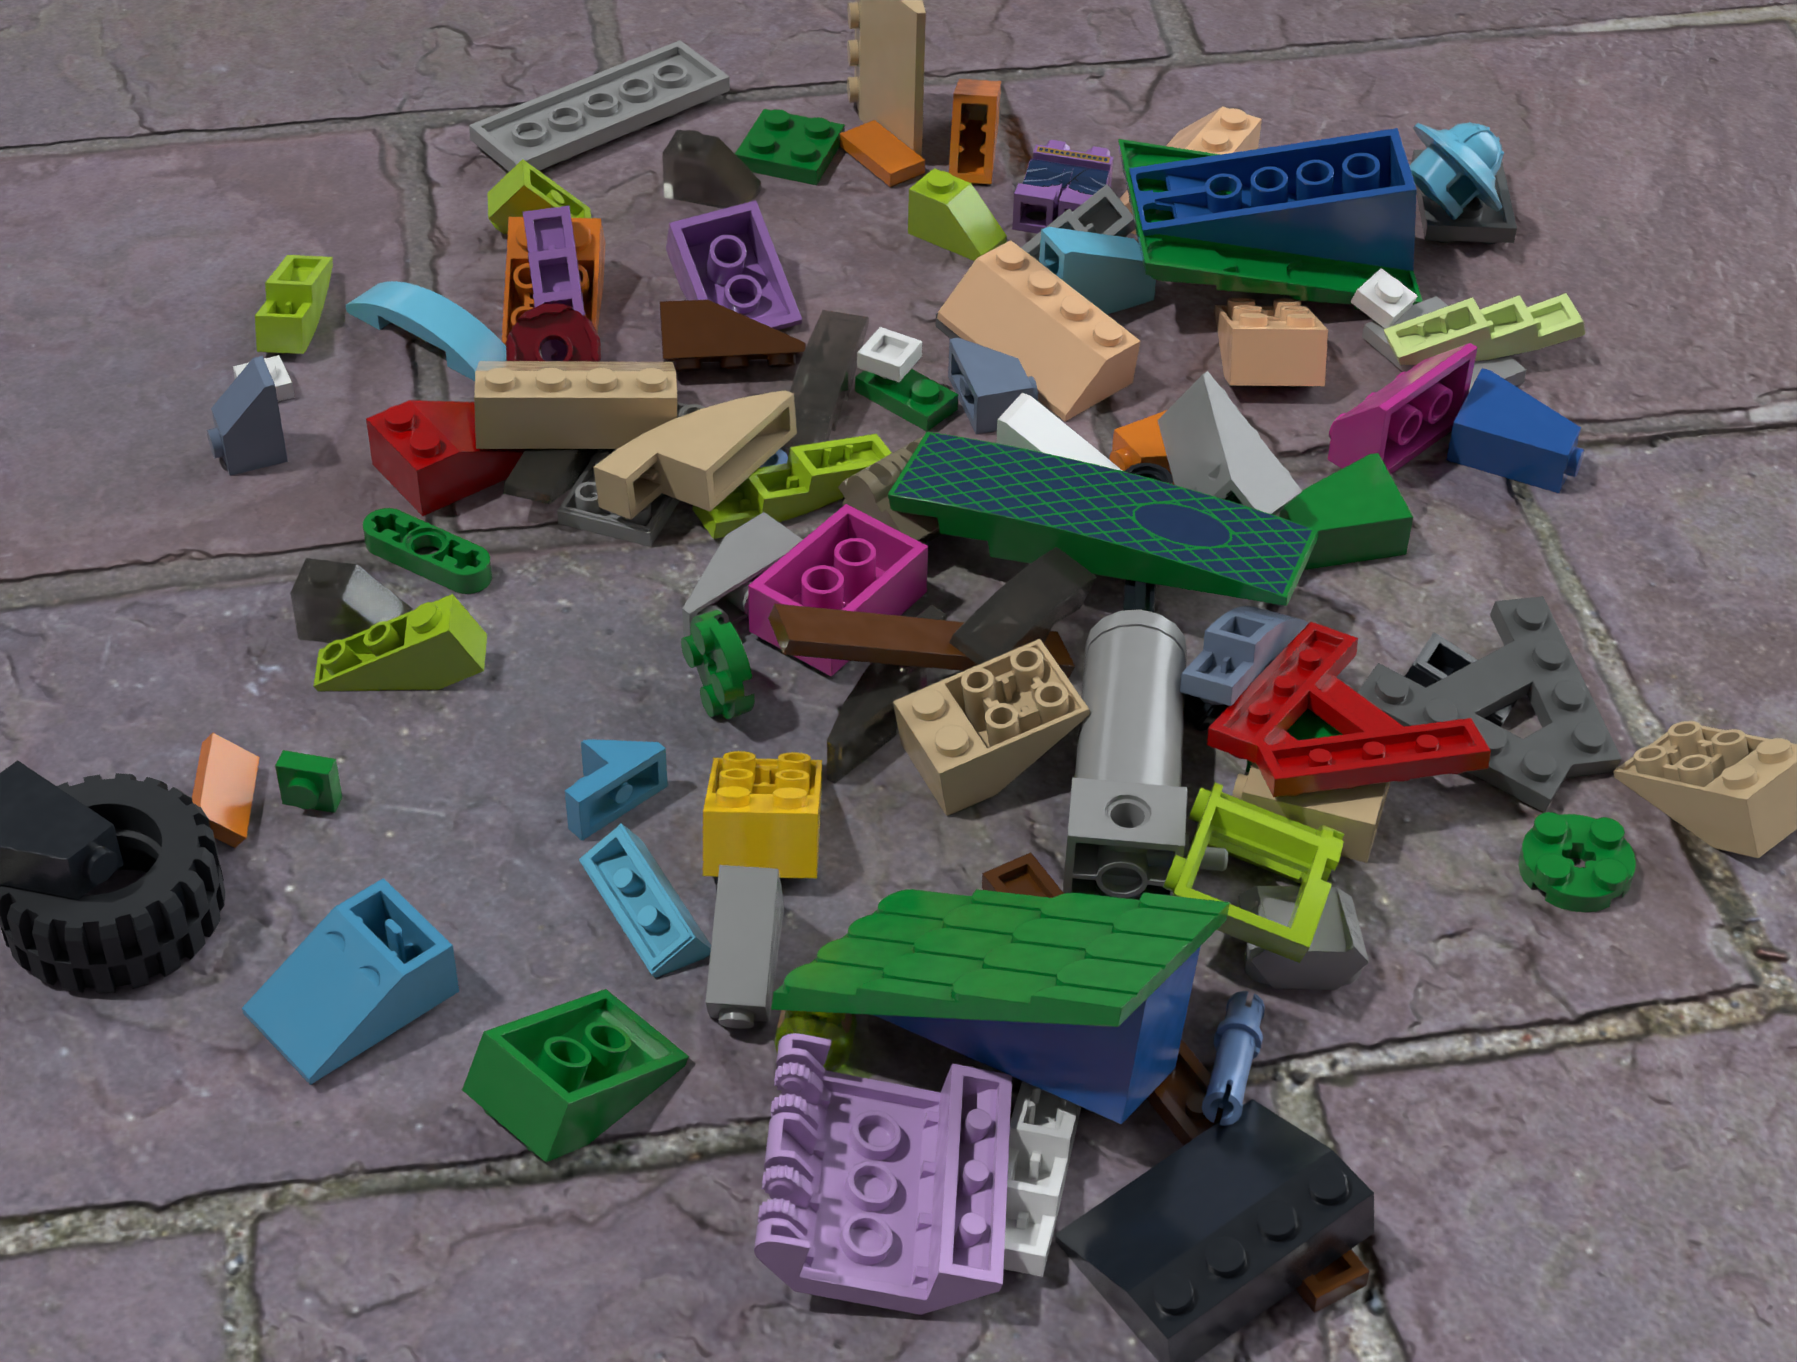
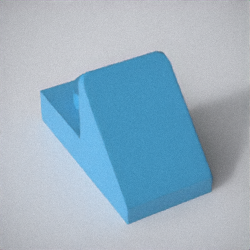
[565,739,668,841]

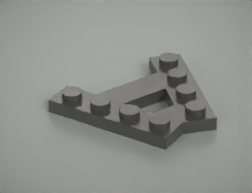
[1357,596,1622,813]

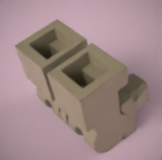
[838,437,942,544]

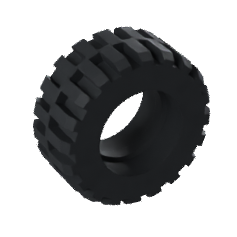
[0,773,225,994]

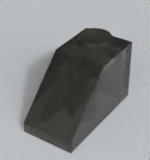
[662,129,761,209]
[290,558,413,643]

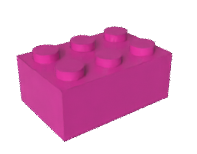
[748,504,928,677]

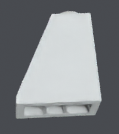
[996,393,1123,471]

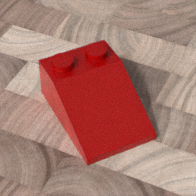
[366,400,550,516]

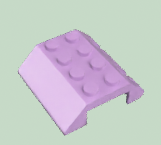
[754,1033,1012,1315]

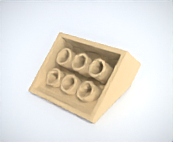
[847,0,926,157]
[474,361,677,449]

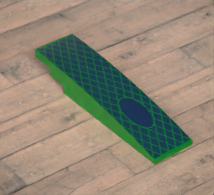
[888,432,1318,606]

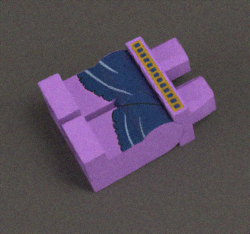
[1012,140,1113,234]

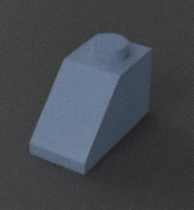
[948,338,1038,435]
[207,356,288,476]

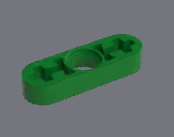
[363,508,492,594]

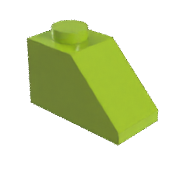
[487,159,591,234]
[908,168,1007,261]

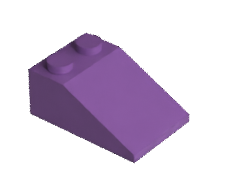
[666,200,802,330]

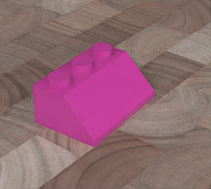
[1327,343,1478,475]

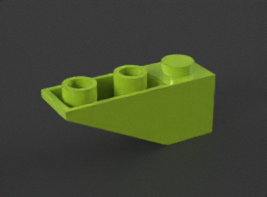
[313,594,487,691]

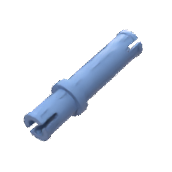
[1202,991,1265,1126]

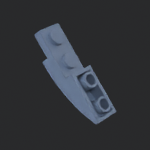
[1180,606,1308,706]

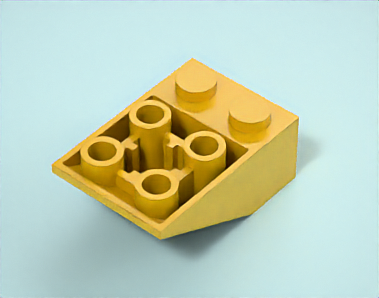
[703,751,822,879]

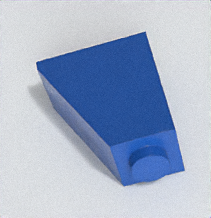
[1446,368,1584,493]

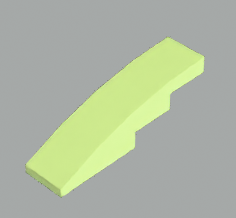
[1384,293,1585,365]

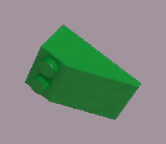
[462,989,689,1162]

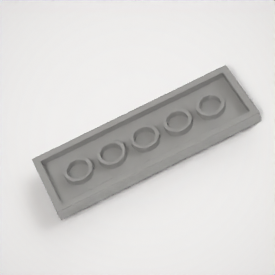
[469,40,730,172]

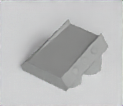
[1238,886,1369,990]

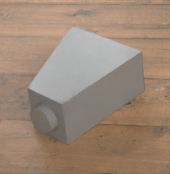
[705,865,784,1029]

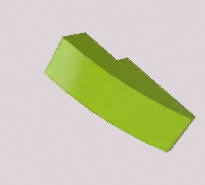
[255,255,333,354]

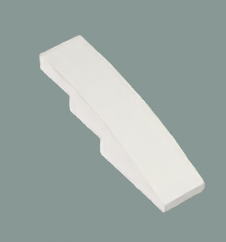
[1004,1081,1081,1277]

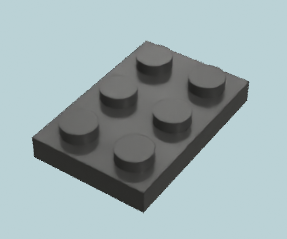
[1411,150,1517,244]

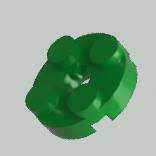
[681,610,755,719]
[1518,812,1636,913]

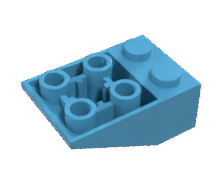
[242,878,459,1085]

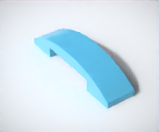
[346,281,507,381]

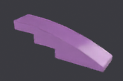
[523,206,585,361]

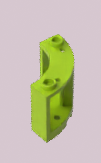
[1163,782,1344,963]

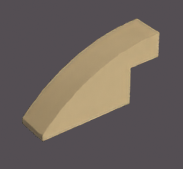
[593,390,797,520]

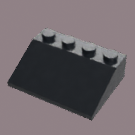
[1054,1099,1374,1362]

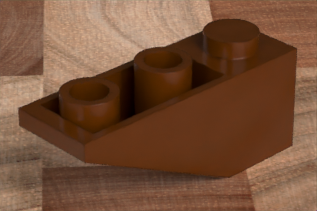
[660,299,806,372]

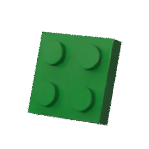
[734,109,845,185]

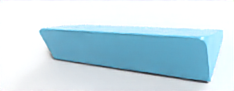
[579,823,711,978]

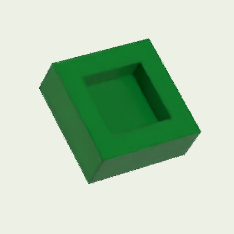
[275,750,342,813]

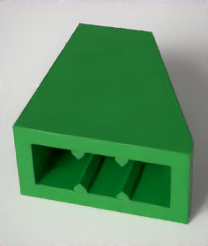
[1279,453,1413,570]

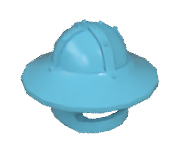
[1409,122,1504,220]

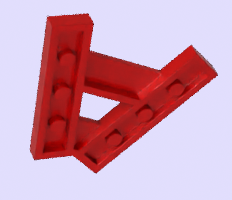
[1207,621,1491,797]

